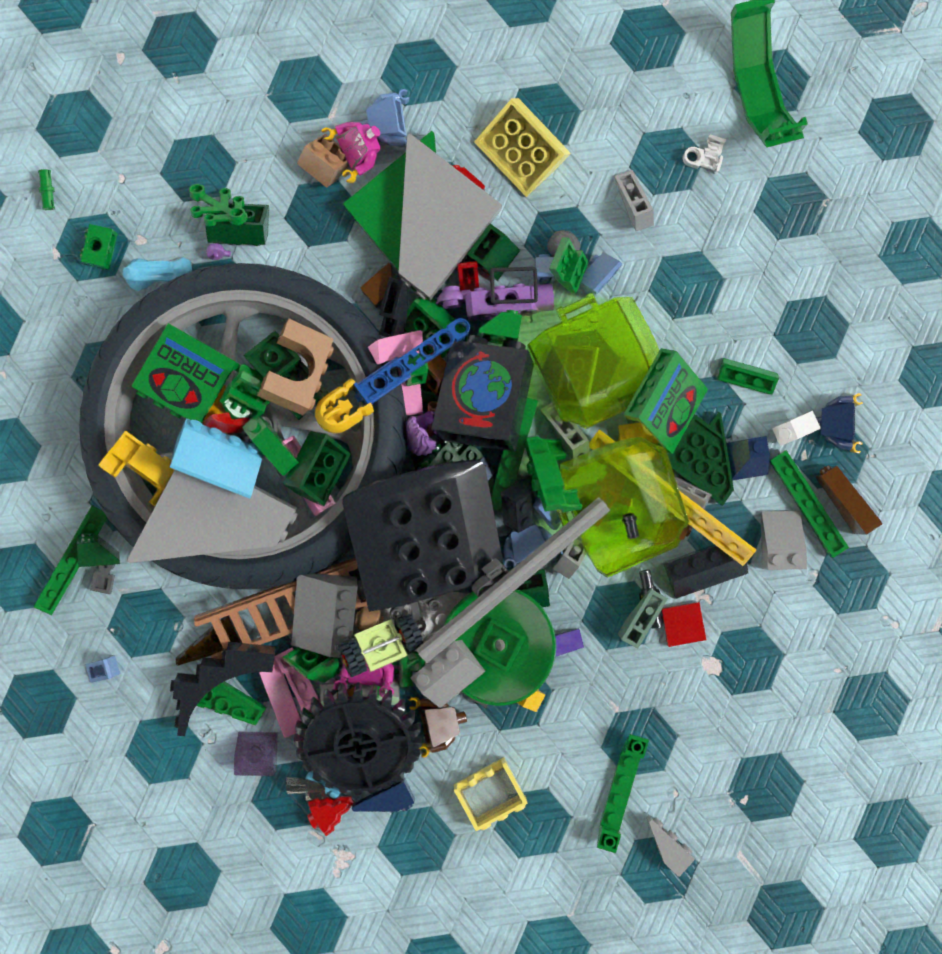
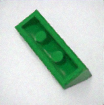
[717,358,779,395]

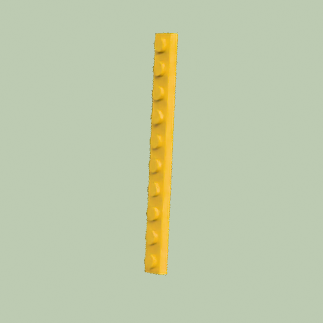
[589,429,756,566]

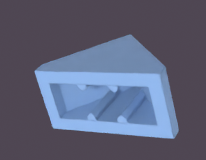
[85,655,120,683]

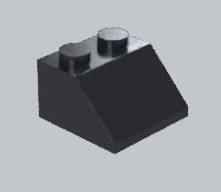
[501,475,535,533]

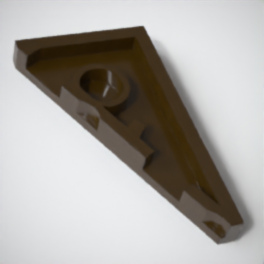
[175,615,242,666]

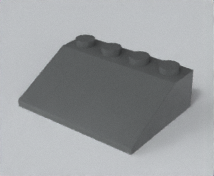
[291,573,358,658]

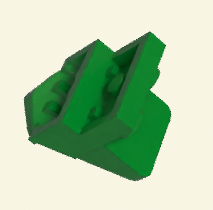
[219,364,270,419]

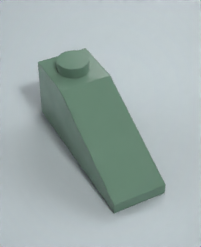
[618,589,668,649]

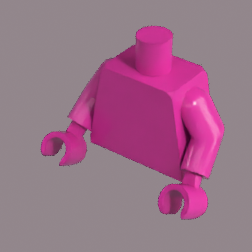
[333,663,394,697]

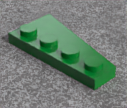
[197,682,267,726]

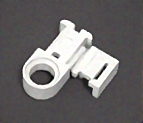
[683,134,726,174]

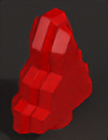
[308,796,354,836]

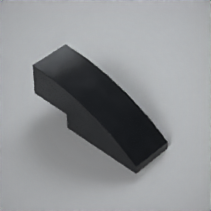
[379,277,408,338]

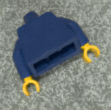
[816,393,863,453]

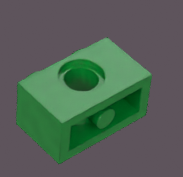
[80,224,118,270]

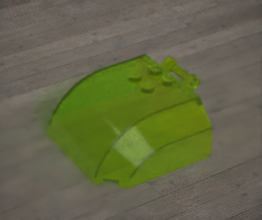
[527,292,659,429]
[557,437,689,578]

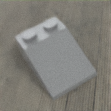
[761,511,807,570]

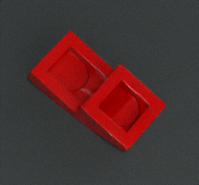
[202,412,249,433]

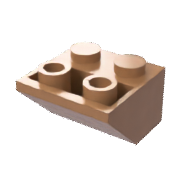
[297,134,349,187]

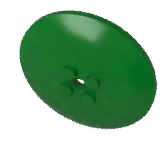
[444,588,556,706]

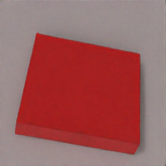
[661,602,707,647]

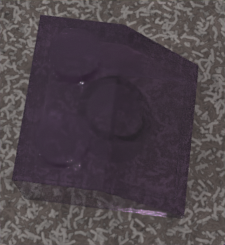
[234,731,278,776]

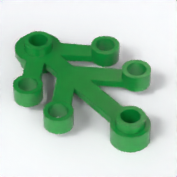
[189,184,248,226]

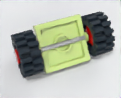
[338,614,424,677]

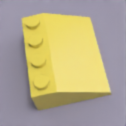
[474,98,571,197]

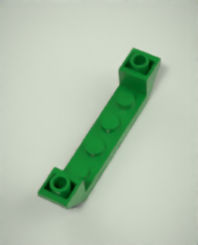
[597,734,649,853]

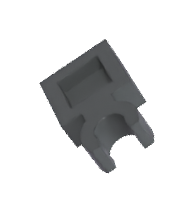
[90,565,115,594]

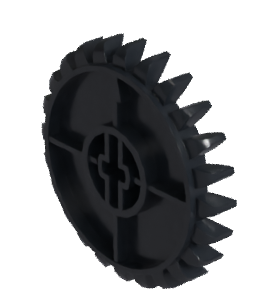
[294,682,422,795]

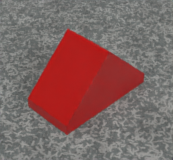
[458,261,479,292]

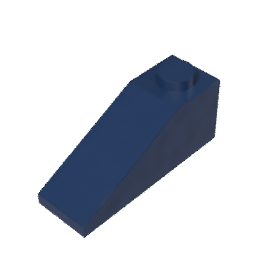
[352,778,415,812]

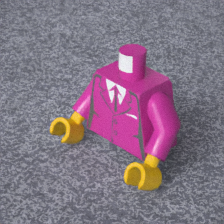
[321,122,380,183]

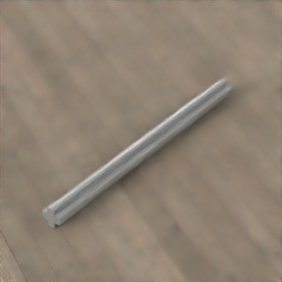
[416,497,610,663]

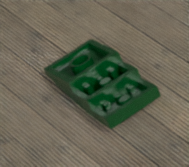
[243,331,329,421]

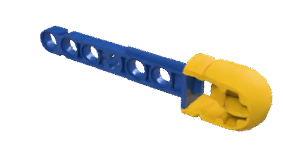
[315,318,470,433]

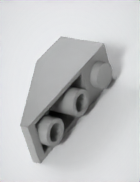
[646,815,695,877]

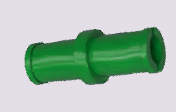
[38,169,55,210]

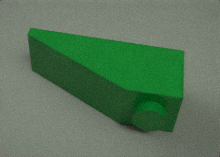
[242,414,299,476]

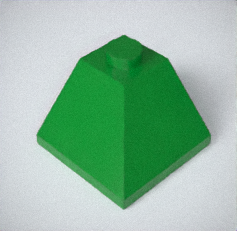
[282,647,340,683]

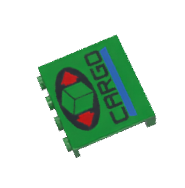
[131,323,241,423]
[624,348,708,454]

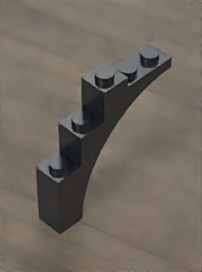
[170,642,276,736]

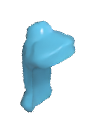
[123,257,192,291]

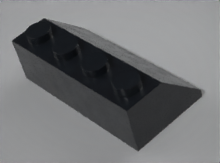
[663,544,749,599]

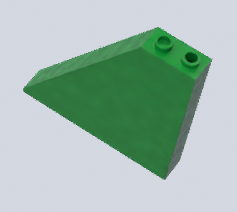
[343,131,436,296]

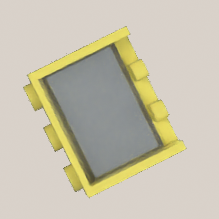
[454,757,528,831]

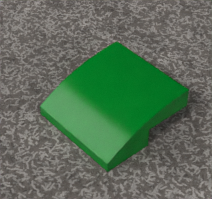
[549,237,589,294]

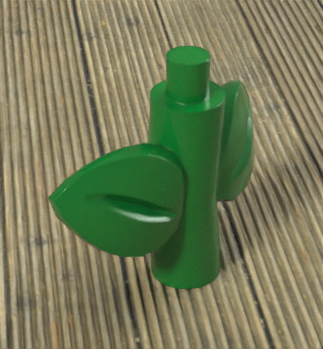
[392,650,425,687]

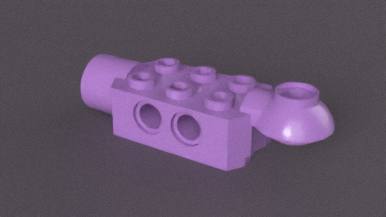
[436,283,554,321]

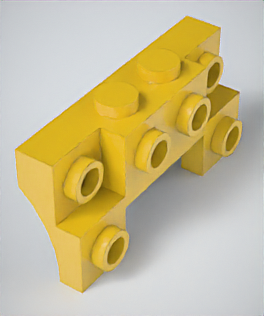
[98,431,175,506]

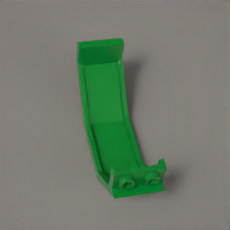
[731,0,808,148]

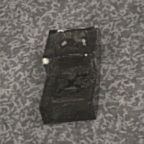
[286,777,326,800]

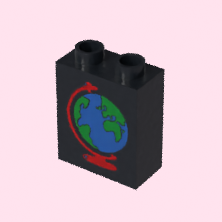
[431,335,534,452]

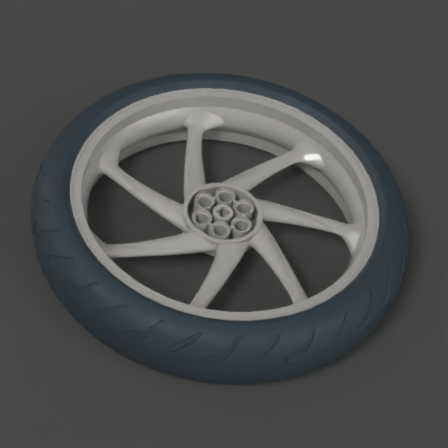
[79,263,407,590]

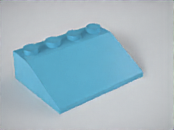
[170,418,263,499]

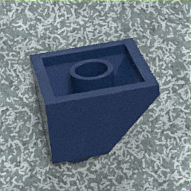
[726,436,770,481]

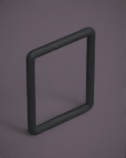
[490,267,538,304]

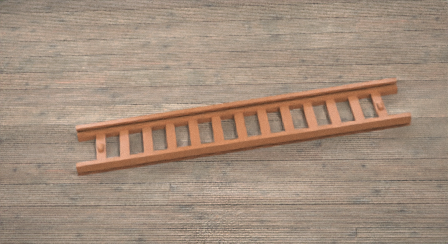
[194,558,367,659]

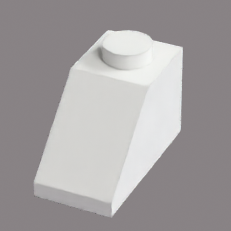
[772,411,820,446]

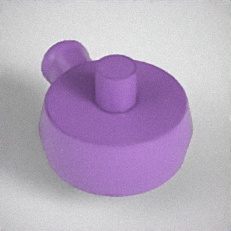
[206,243,231,260]

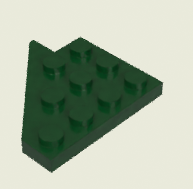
[660,412,734,506]

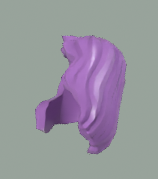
[406,411,436,456]

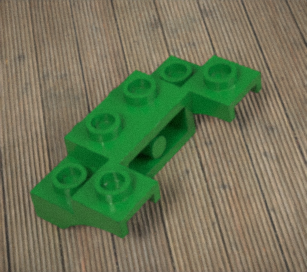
[524,436,582,512]

